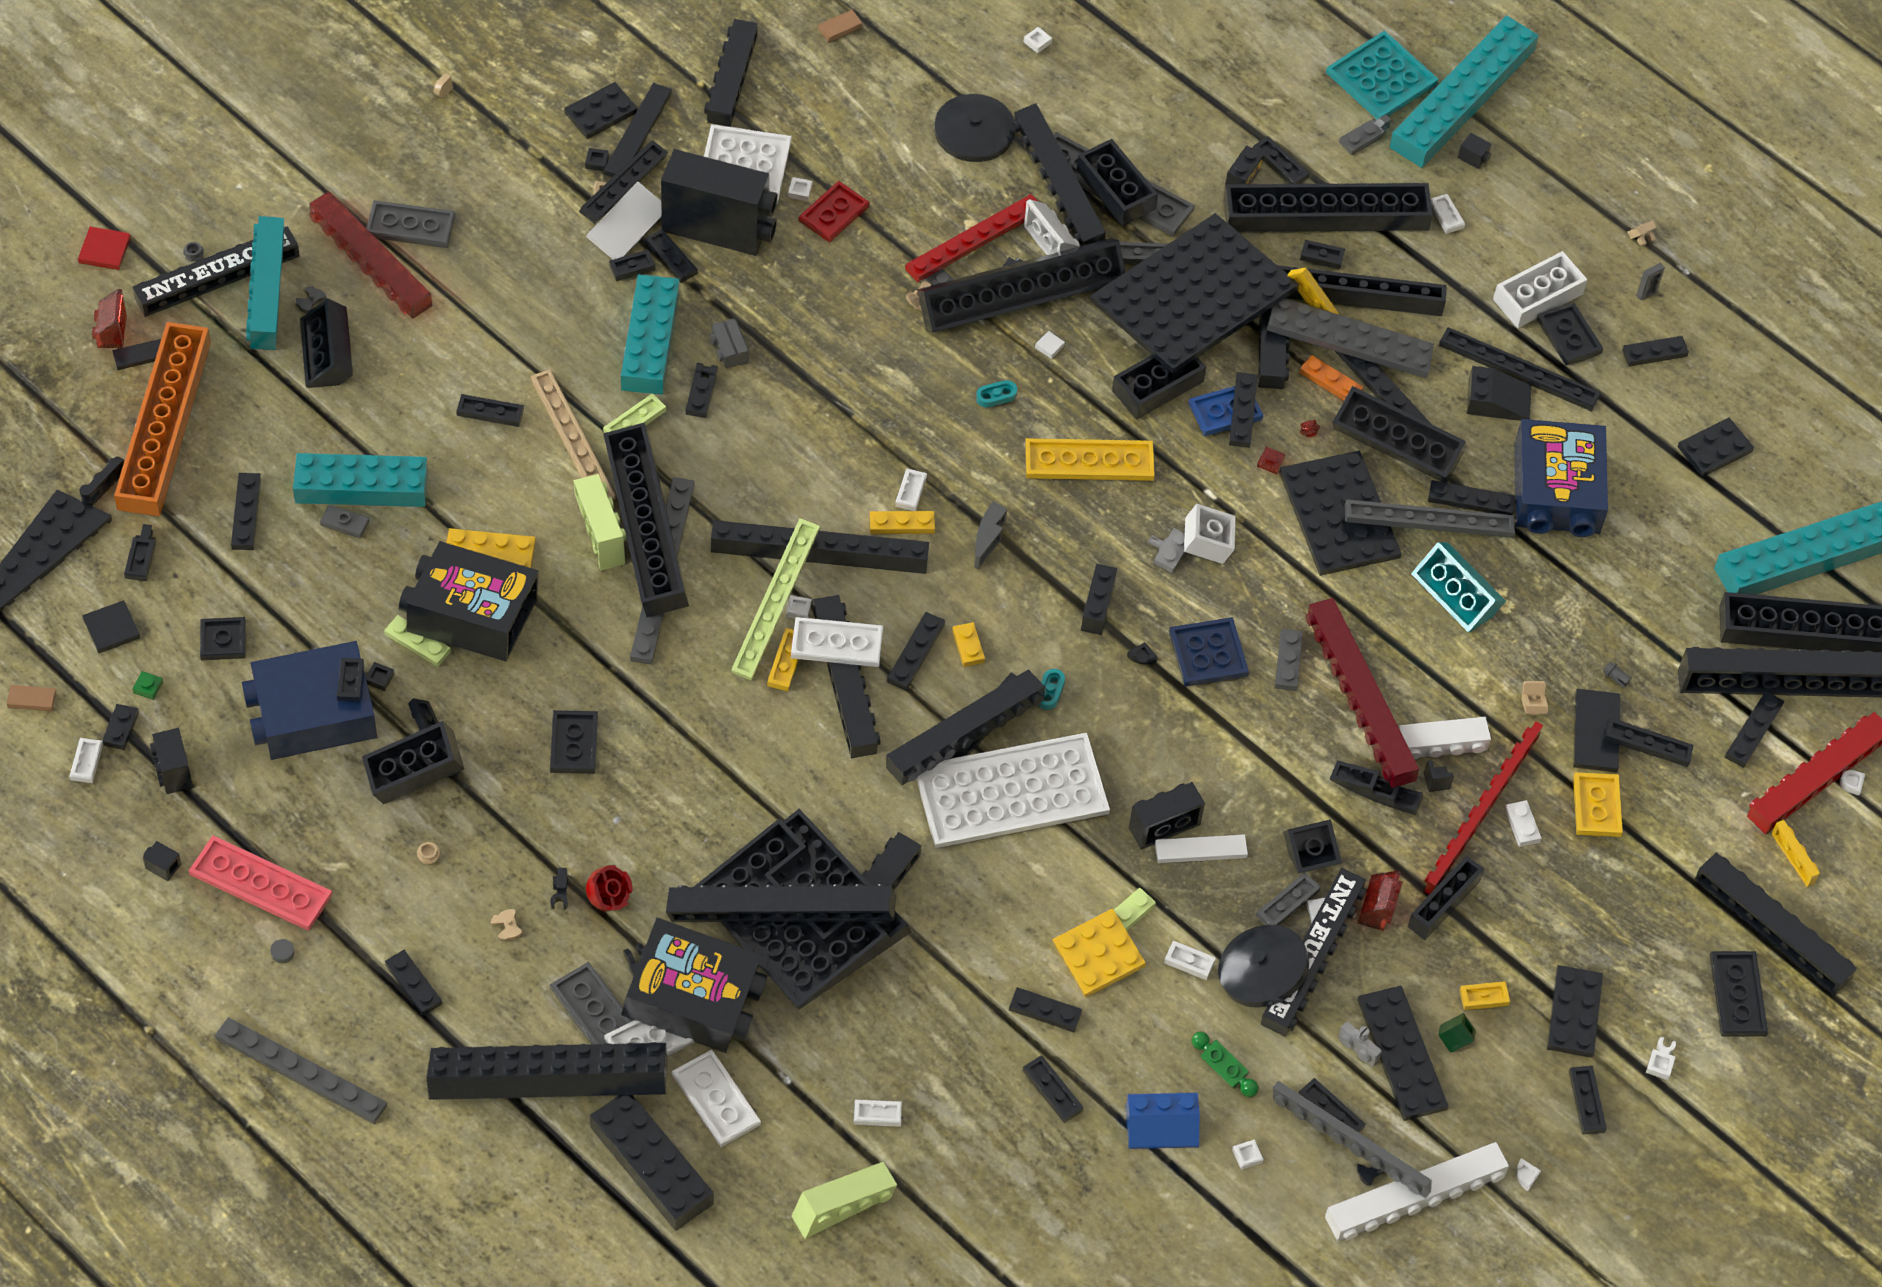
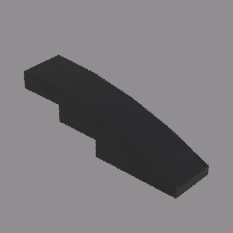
[1330,760,1423,815]

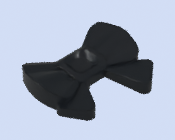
[1357,1164,1386,1186]

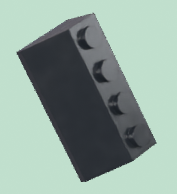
[300,298,353,388]

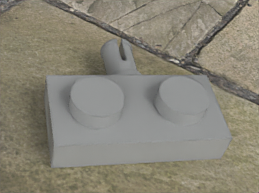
[1148,528,1185,573]
[1338,1021,1382,1067]

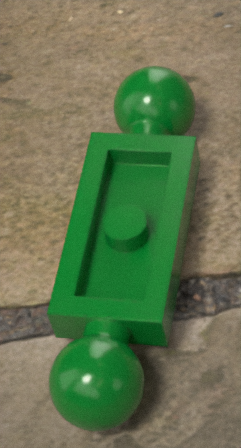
[1191,1031,1259,1097]

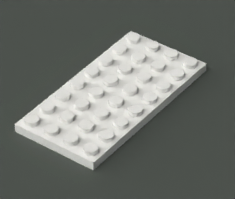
[916,733,1110,848]

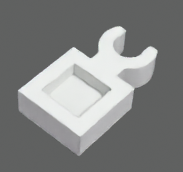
[1646,1037,1676,1080]

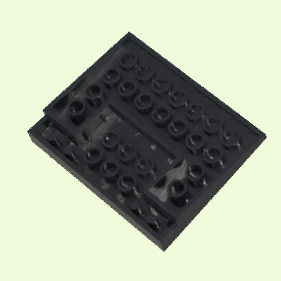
[694,808,912,1010]

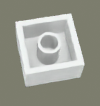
[1184,504,1236,564]

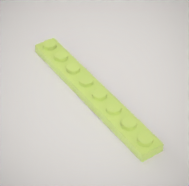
[731,518,820,681]

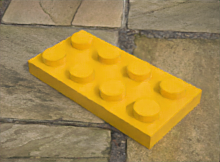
[446,528,536,568]

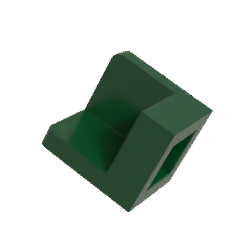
[1438,1013,1476,1053]

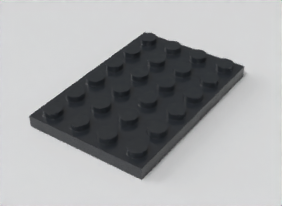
[1279,450,1402,576]

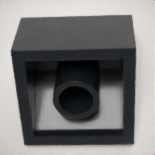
[1283,819,1342,874]

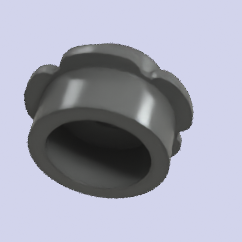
[183,242,204,261]

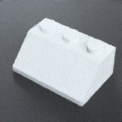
[1024,199,1080,255]

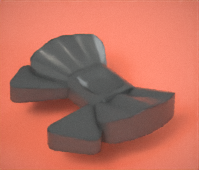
[295,286,327,313]

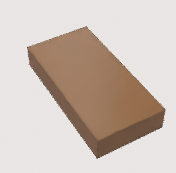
[818,10,862,43]
[7,685,56,711]

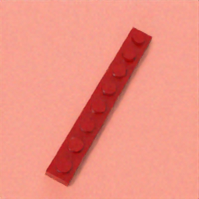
[905,194,1039,282]

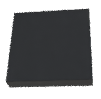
[82,600,140,654]
[200,617,246,660]

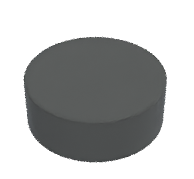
[270,939,294,963]

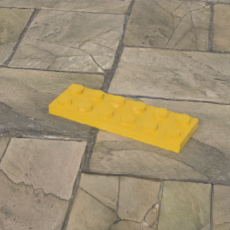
[1025,438,1154,481]

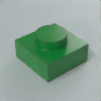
[132,671,163,700]

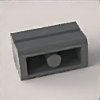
[709,318,749,369]

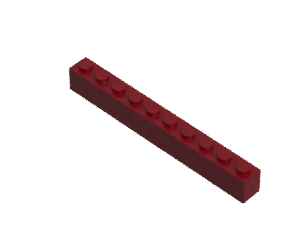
[1306,598,1419,788]

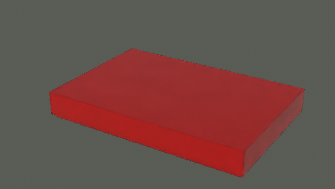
[798,181,870,243]

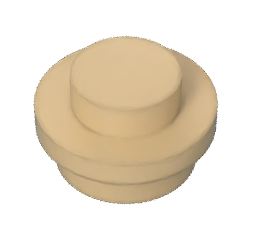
[417,842,440,864]

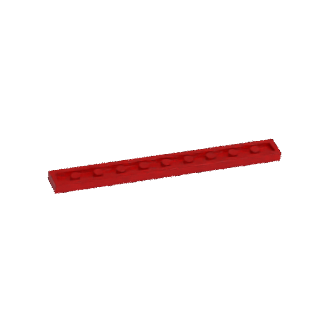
[1424,721,1544,895]

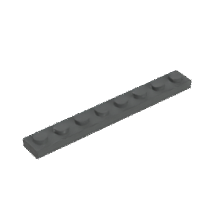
[1344,500,1515,538]
[215,1017,387,1125]
[1273,1081,1432,1198]

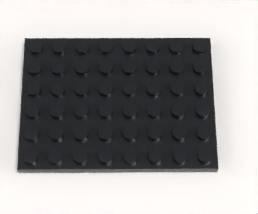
[1090,213,1299,374]

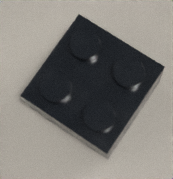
[150,728,193,794]

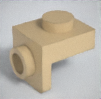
[1521,681,1548,715]

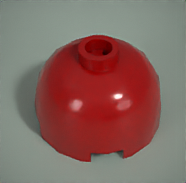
[586,865,633,911]

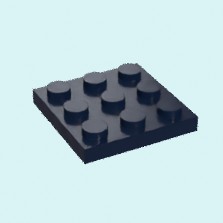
[1169,617,1249,687]

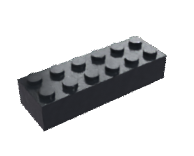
[1333,386,1467,483]
[590,1095,714,1231]

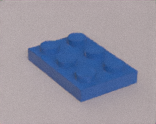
[1188,386,1263,437]

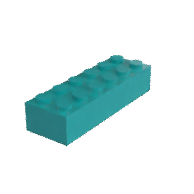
[246,216,284,350]
[621,274,680,395]
[293,453,428,507]

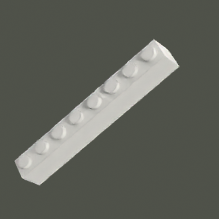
[1325,1142,1509,1241]

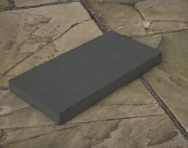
[365,200,455,248]
[550,962,632,1044]

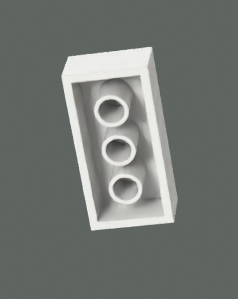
[1493,251,1588,328]

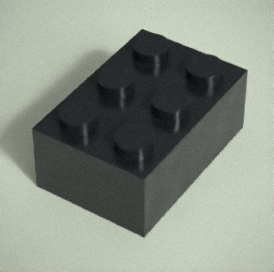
[1129,782,1205,849]

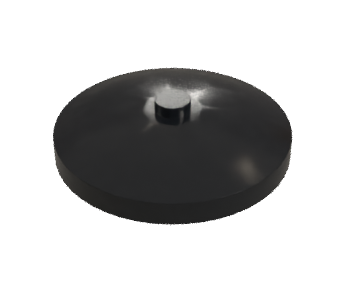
[934,94,1015,162]
[1218,925,1309,1007]

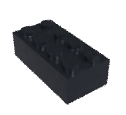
[1076,139,1158,226]
[1112,355,1206,419]
[362,721,465,804]

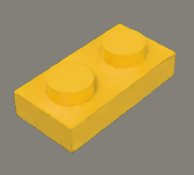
[952,622,985,667]
[1459,981,1510,1010]

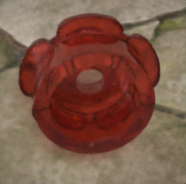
[1300,420,1320,437]

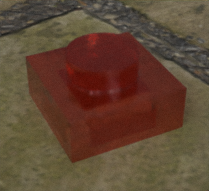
[1257,446,1286,474]

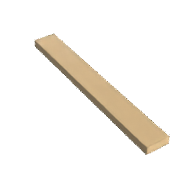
[531,369,617,503]

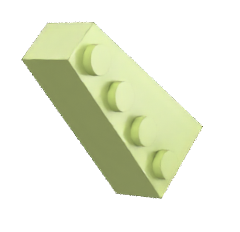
[573,474,627,571]
[792,1162,897,1239]

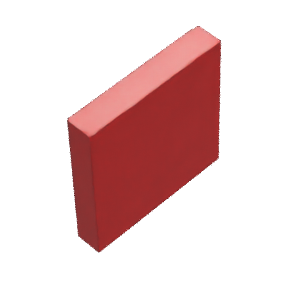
[78,226,131,270]

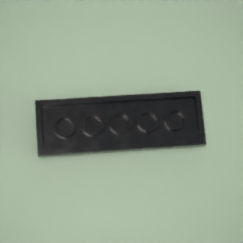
[1357,985,1449,1121]

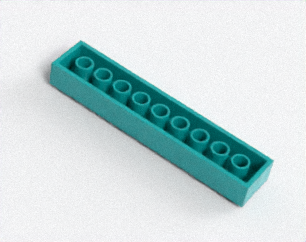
[1389,15,1539,168]
[1714,501,1882,595]

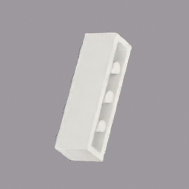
[1399,717,1491,759]

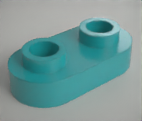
[976,380,1017,407]
[1038,669,1065,710]

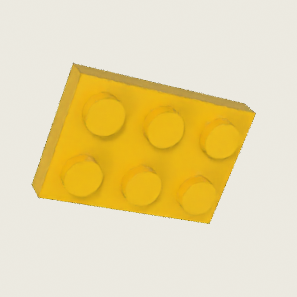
[1573,772,1623,837]

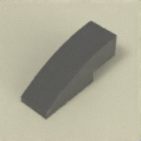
[974,501,1007,569]

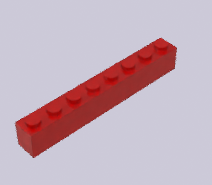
[1747,712,1882,835]

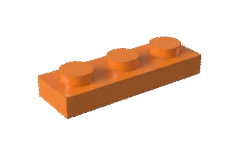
[1299,355,1364,400]

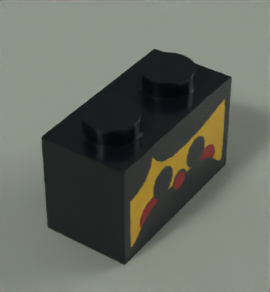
[1225,145,1264,186]

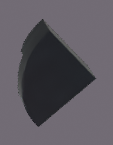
[1127,642,1158,664]

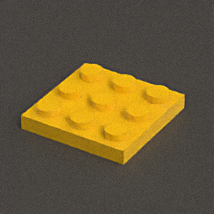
[1052,908,1146,998]

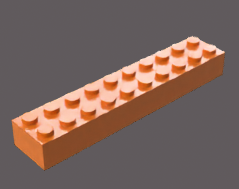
[114,322,211,516]

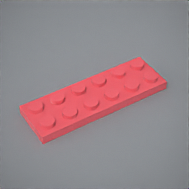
[189,835,332,931]

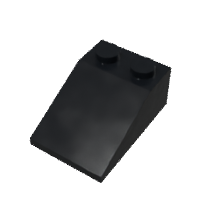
[1467,366,1531,421]

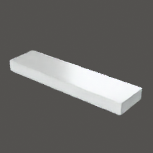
[1155,835,1248,863]

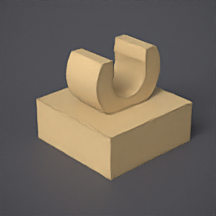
[1627,220,1656,246]

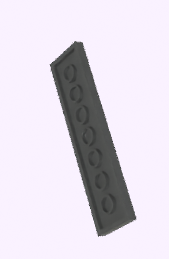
[1054,132,1195,237]
[1267,299,1434,378]

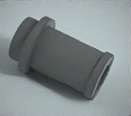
[1603,662,1632,688]

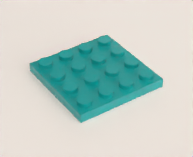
[1326,30,1439,120]

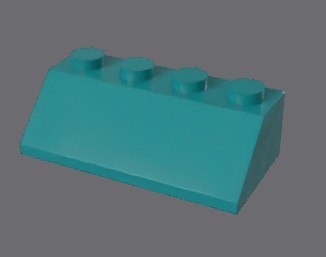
[1411,542,1506,632]

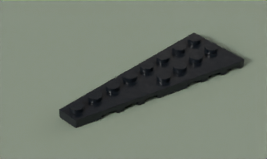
[0,490,112,610]

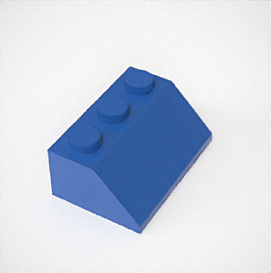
[1125,1093,1200,1149]

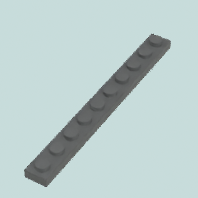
[630,477,695,665]

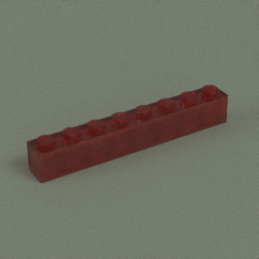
[309,191,432,319]

